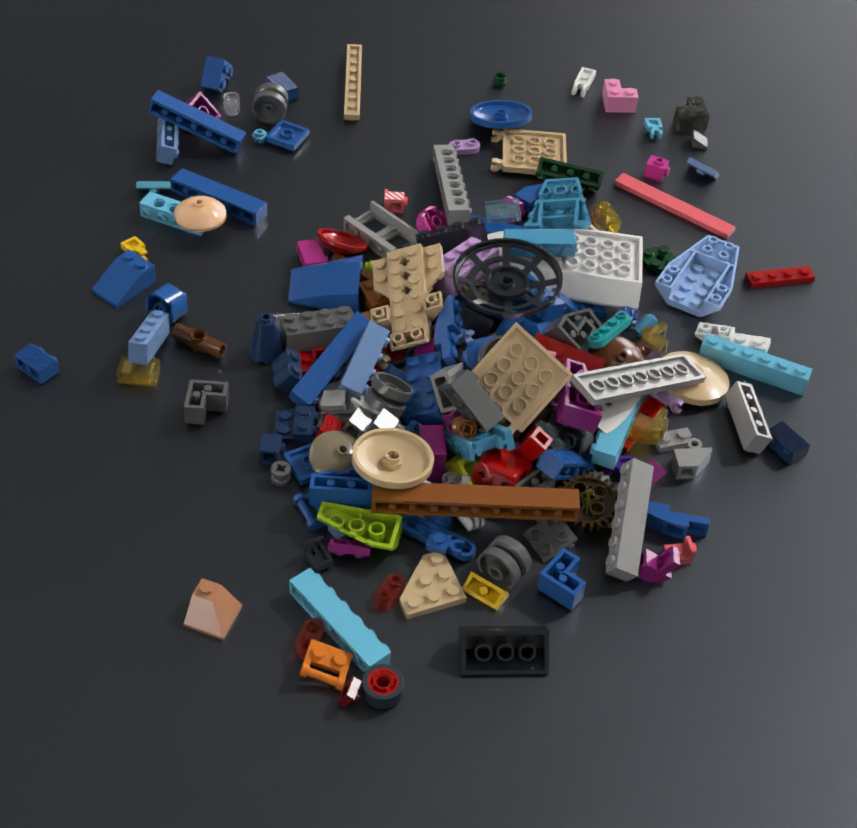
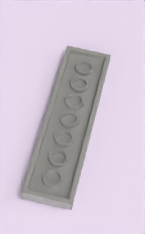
[570,353,706,406]

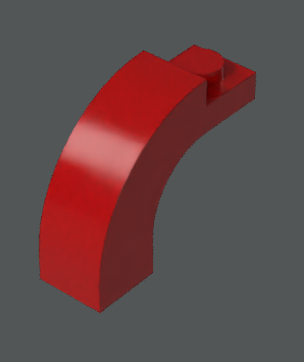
[515,423,553,462]

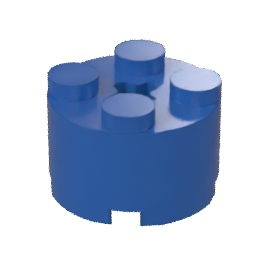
[145,283,188,325]

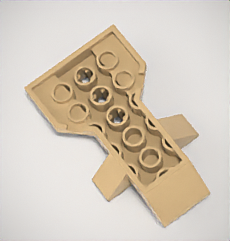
[370,243,445,351]

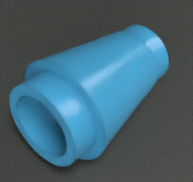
[632,314,658,338]

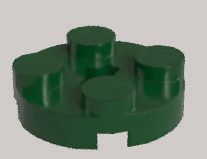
[642,245,676,274]

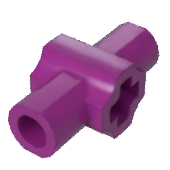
[441,409,459,434]

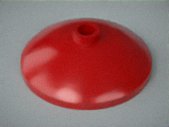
[317,228,367,255]

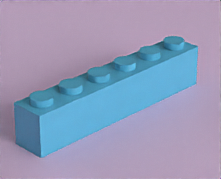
[699,333,812,396]
[590,395,645,470]
[289,568,391,673]

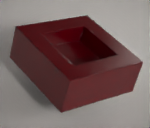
[337,677,362,708]

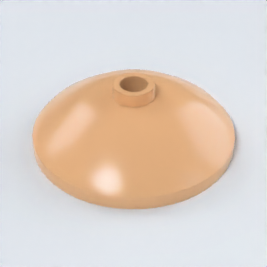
[174,196,226,232]

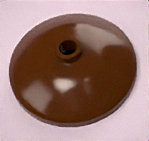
[591,336,644,368]

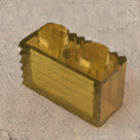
[591,201,622,233]
[117,356,161,387]

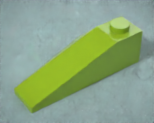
[317,501,402,551]

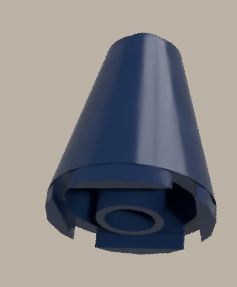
[248,313,286,365]

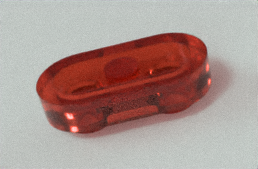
[374,574,406,611]
[295,618,324,659]

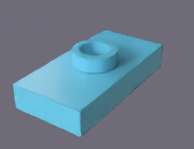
[136,181,172,193]

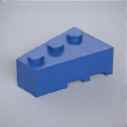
[309,467,372,510]

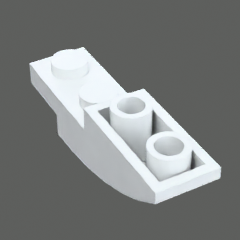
[695,322,771,353]

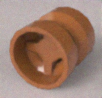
[451,416,477,439]

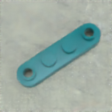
[587,312,631,348]

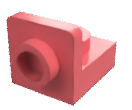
[663,536,697,565]

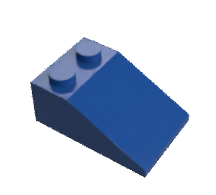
[92,249,156,308]

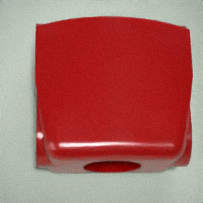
[472,448,532,487]

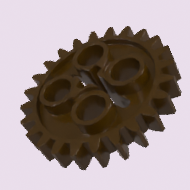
[558,472,618,532]

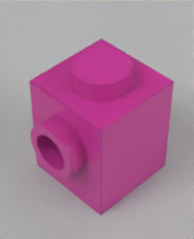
[644,155,670,182]

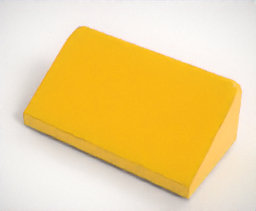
[462,571,509,611]

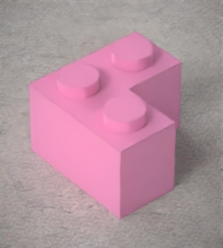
[602,79,639,113]

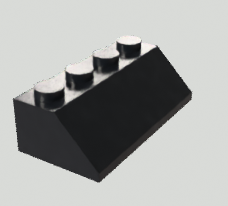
[415,217,488,254]
[459,626,549,675]

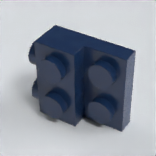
[274,405,319,445]

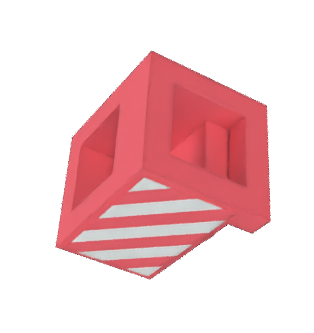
[384,189,408,214]

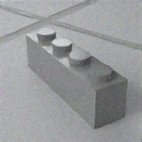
[725,381,772,454]

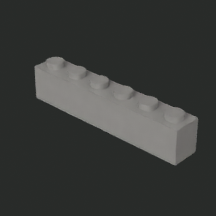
[605,458,654,582]

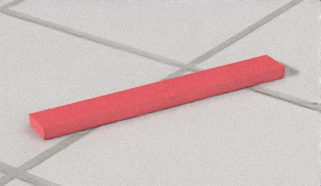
[614,173,736,239]

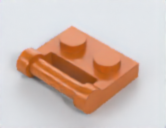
[299,639,353,691]

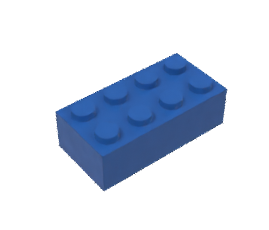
[402,351,448,430]

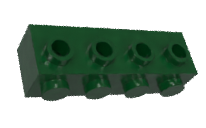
[535,157,604,193]

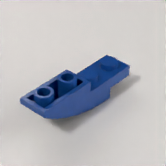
[434,295,463,366]
[645,501,710,539]

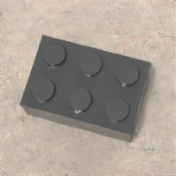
[439,369,505,433]

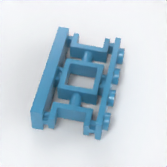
[443,424,515,462]

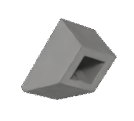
[670,447,712,479]

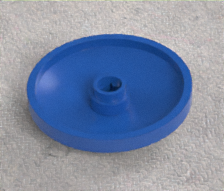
[470,100,532,129]

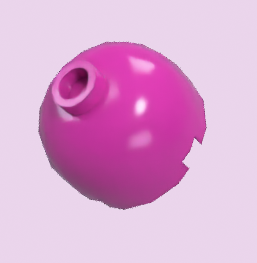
[416,206,449,232]

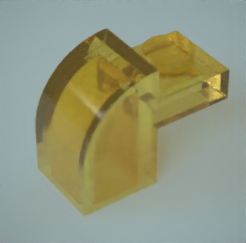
[639,321,669,359]
[629,407,669,445]

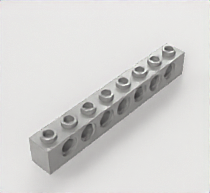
[433,145,472,225]

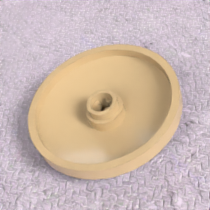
[663,351,729,406]
[352,428,434,489]

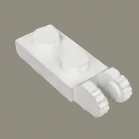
[571,67,596,98]

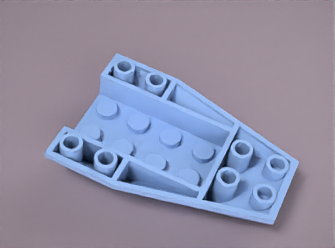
[654,235,740,317]

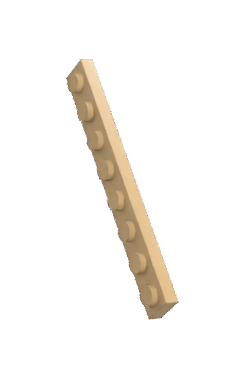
[344,44,362,121]

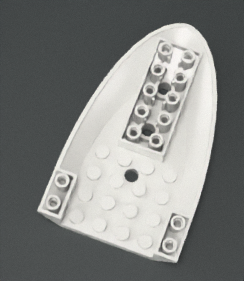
[487,229,643,311]

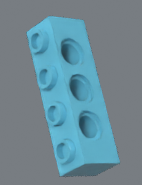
[139,192,204,236]

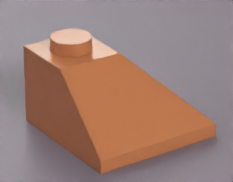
[184,578,242,640]

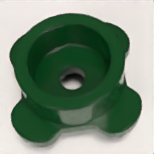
[492,72,508,86]

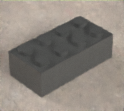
[279,306,354,352]

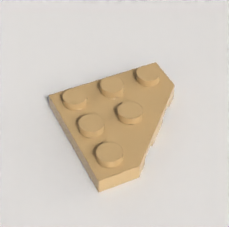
[399,552,467,620]

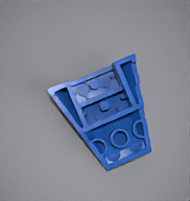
[288,255,363,314]

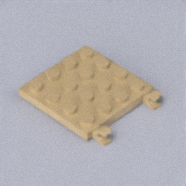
[491,128,567,175]
[472,322,572,434]

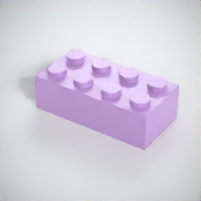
[432,237,499,297]

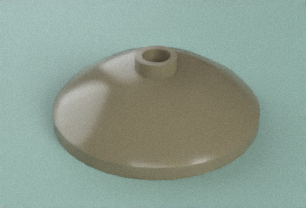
[309,431,357,473]

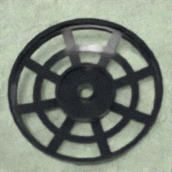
[453,238,563,318]

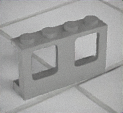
[343,201,419,258]

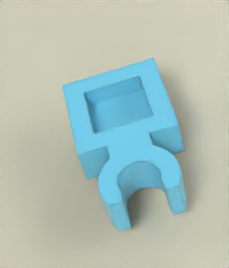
[644,118,663,139]

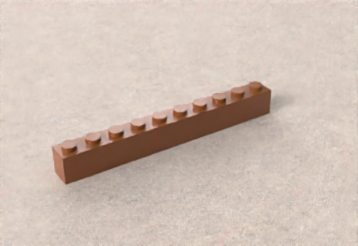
[371,483,580,522]

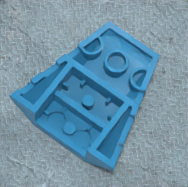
[523,177,591,230]

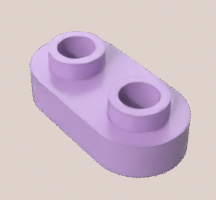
[449,139,480,155]

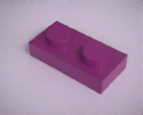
[328,538,371,558]

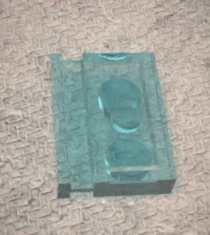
[485,198,521,224]

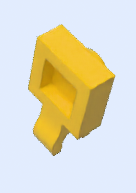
[121,236,148,261]

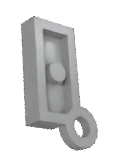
[652,427,702,453]

